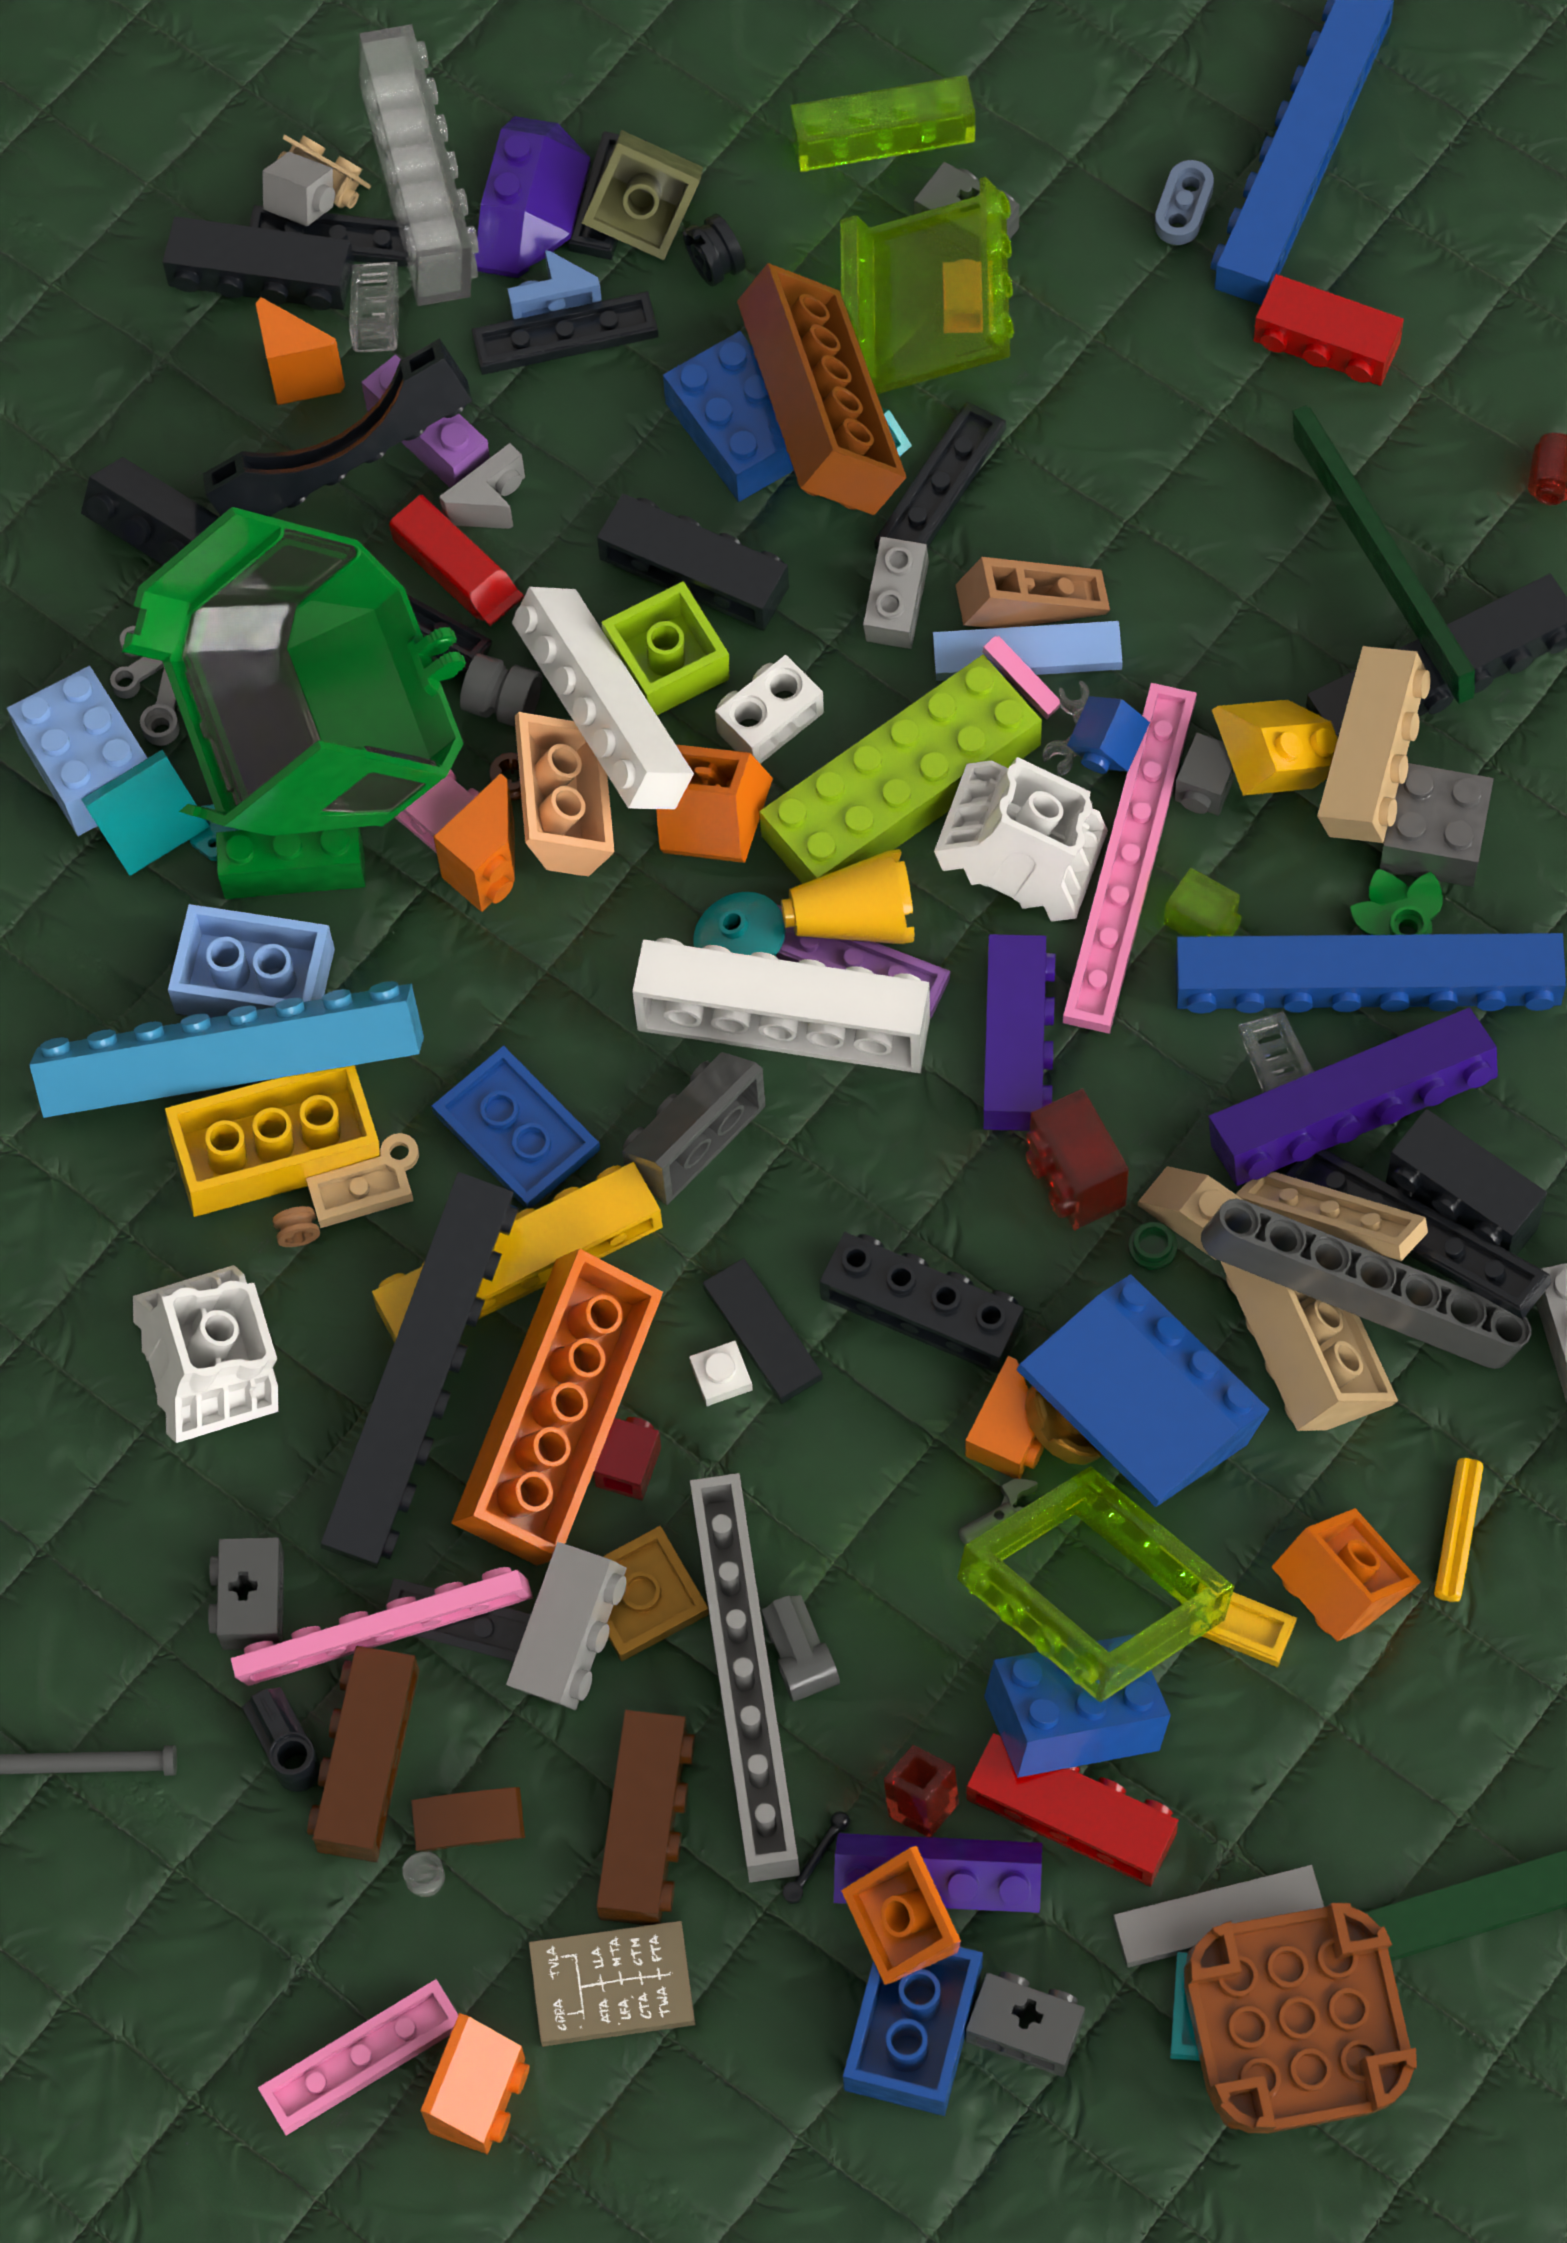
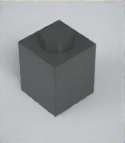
[1175,732,1236,816]

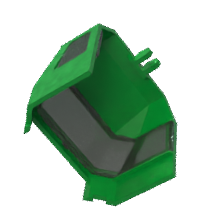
[122,507,466,836]

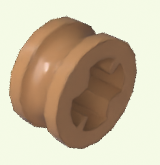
[272,1206,320,1247]

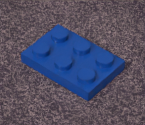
[431,1046,600,1209]

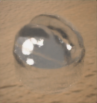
[402,1852,445,1897]

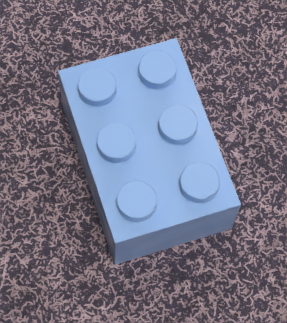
[7,666,147,836]
[168,904,335,1018]

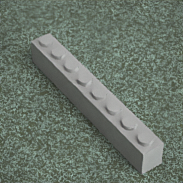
[690,1473,800,1883]

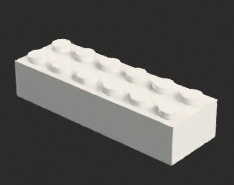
[632,938,930,1073]

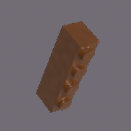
[307,1646,420,1863]
[597,1710,695,1925]

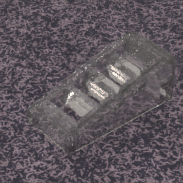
[349,262,398,352]
[1238,1011,1314,1093]

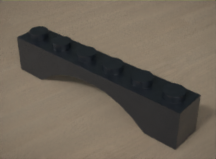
[203,338,472,517]

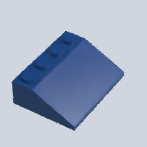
[1017,1274,1270,1507]

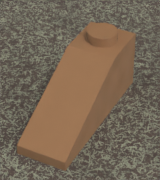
[956,557,1110,628]

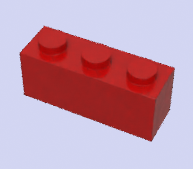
[1254,274,1404,386]

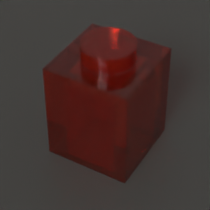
[884,1745,959,1837]

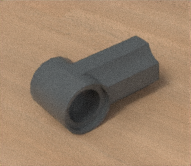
[761,1595,840,1702]

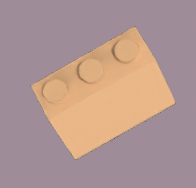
[515,712,615,877]

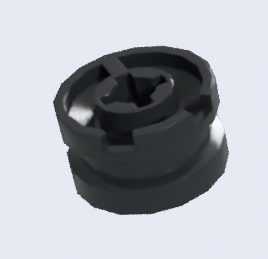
[683,213,746,287]

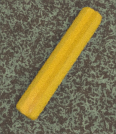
[1434,1458,1484,1602]

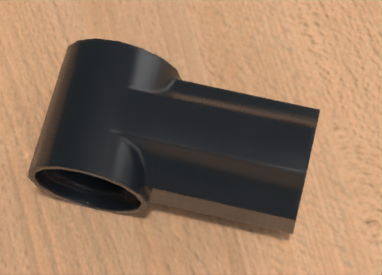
[242,1687,321,1792]

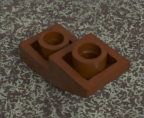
[411,1787,525,1852]

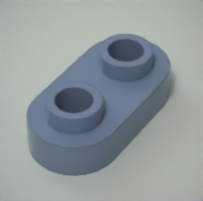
[1155,160,1214,245]

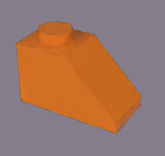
[965,1356,1044,1479]

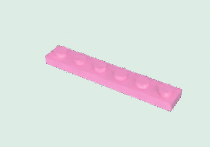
[231,1567,533,1686]

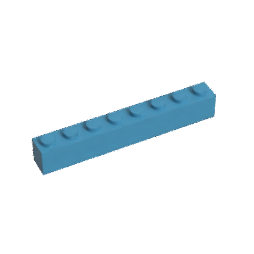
[29,981,424,1118]

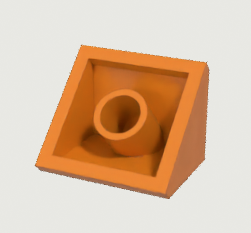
[256,297,345,405]
[841,1846,961,1985]

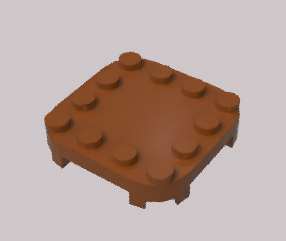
[1184,1903,1417,2133]

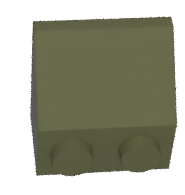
[582,130,703,260]

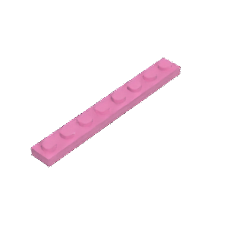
[1063,683,1197,1034]

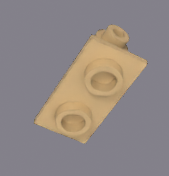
[277,135,371,208]

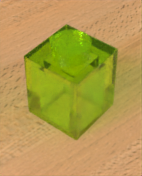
[1164,867,1242,937]

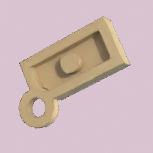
[306,1133,419,1228]

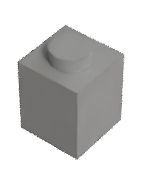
[262,152,335,226]

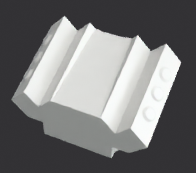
[934,757,1108,922]
[133,1265,278,1443]

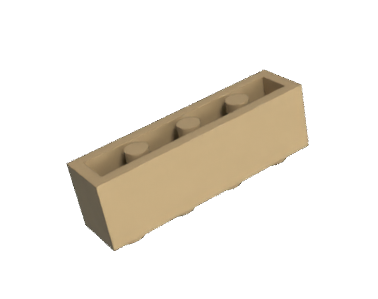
[1317,646,1431,843]

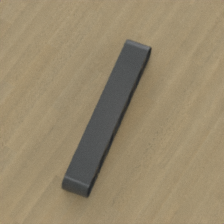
[1201,1198,1531,1369]

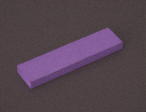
[775,905,950,1018]

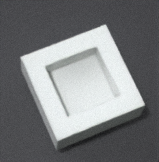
[689,1340,753,1406]

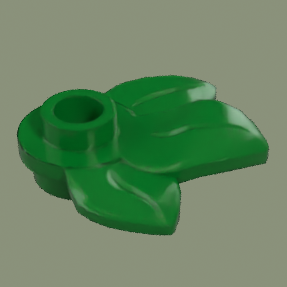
[1350,869,1443,935]

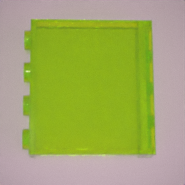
[840,177,1014,394]

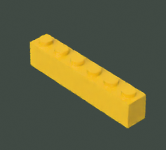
[372,1162,663,1343]

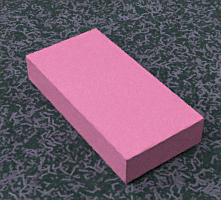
[982,635,1060,720]

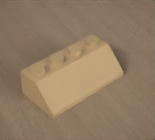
[1220,1261,1398,1431]

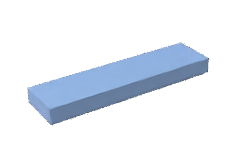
[933,621,1122,681]

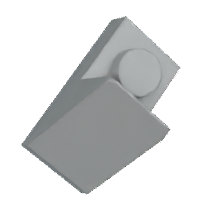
[439,443,525,529]

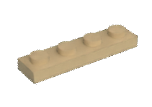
[1236,1171,1428,1261]

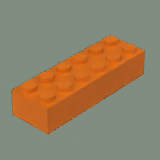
[451,1249,663,1566]

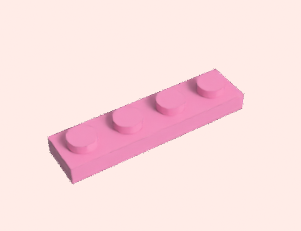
[258,1979,458,2135]

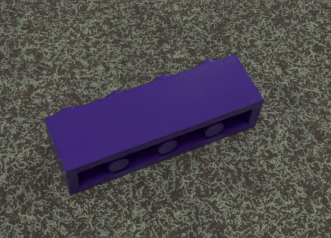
[984,934,1056,1131]
[833,1833,1042,1913]

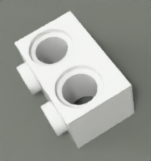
[715,655,824,764]

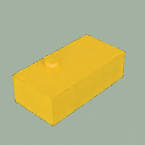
[165,1065,380,1217]

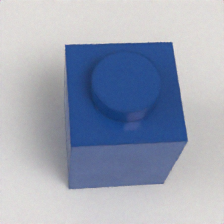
[1067,696,1150,774]

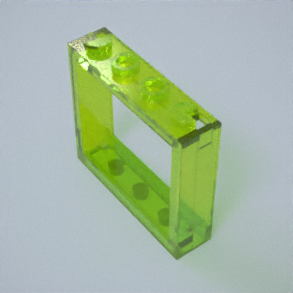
[957,1466,1235,1703]

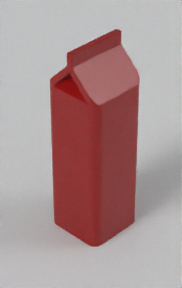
[389,495,524,626]

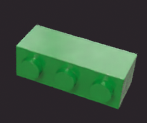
[216,827,366,899]

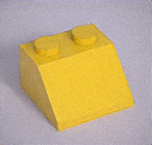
[1212,700,1338,796]

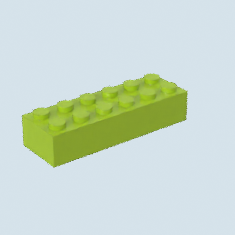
[759,654,1042,884]

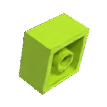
[602,581,729,715]

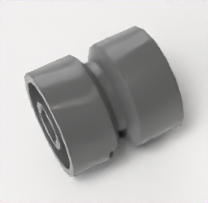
[460,653,543,727]

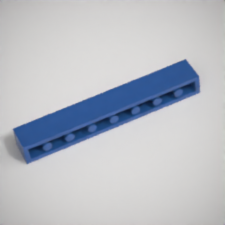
[1211,0,1394,305]
[1176,933,1566,1014]

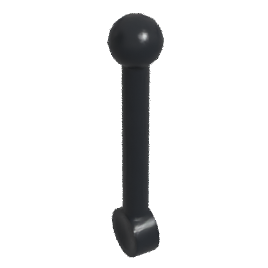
[783,1811,850,1904]

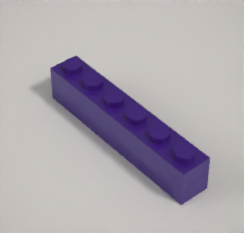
[1208,1007,1498,1186]

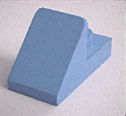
[507,250,602,320]

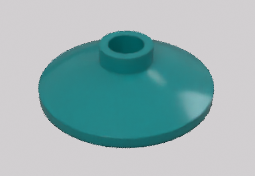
[693,892,786,956]

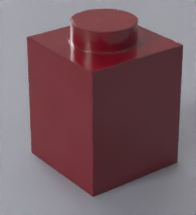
[593,1417,661,1501]

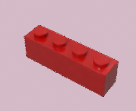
[967,1733,1179,1887]

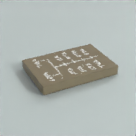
[529,1921,695,2047]

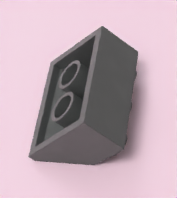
[622,1052,766,1205]

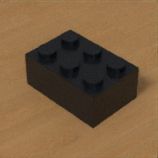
[1386,1109,1547,1256]

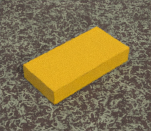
[1184,1580,1297,1667]

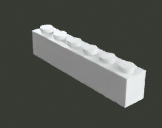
[512,587,694,809]

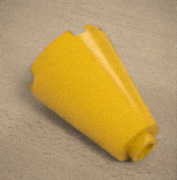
[781,849,915,944]

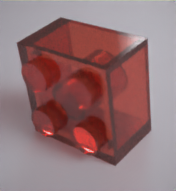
[1026,1088,1129,1230]

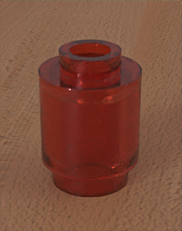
[1528,433,1567,505]

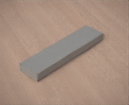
[1113,1865,1324,1968]

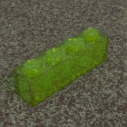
[790,75,975,172]

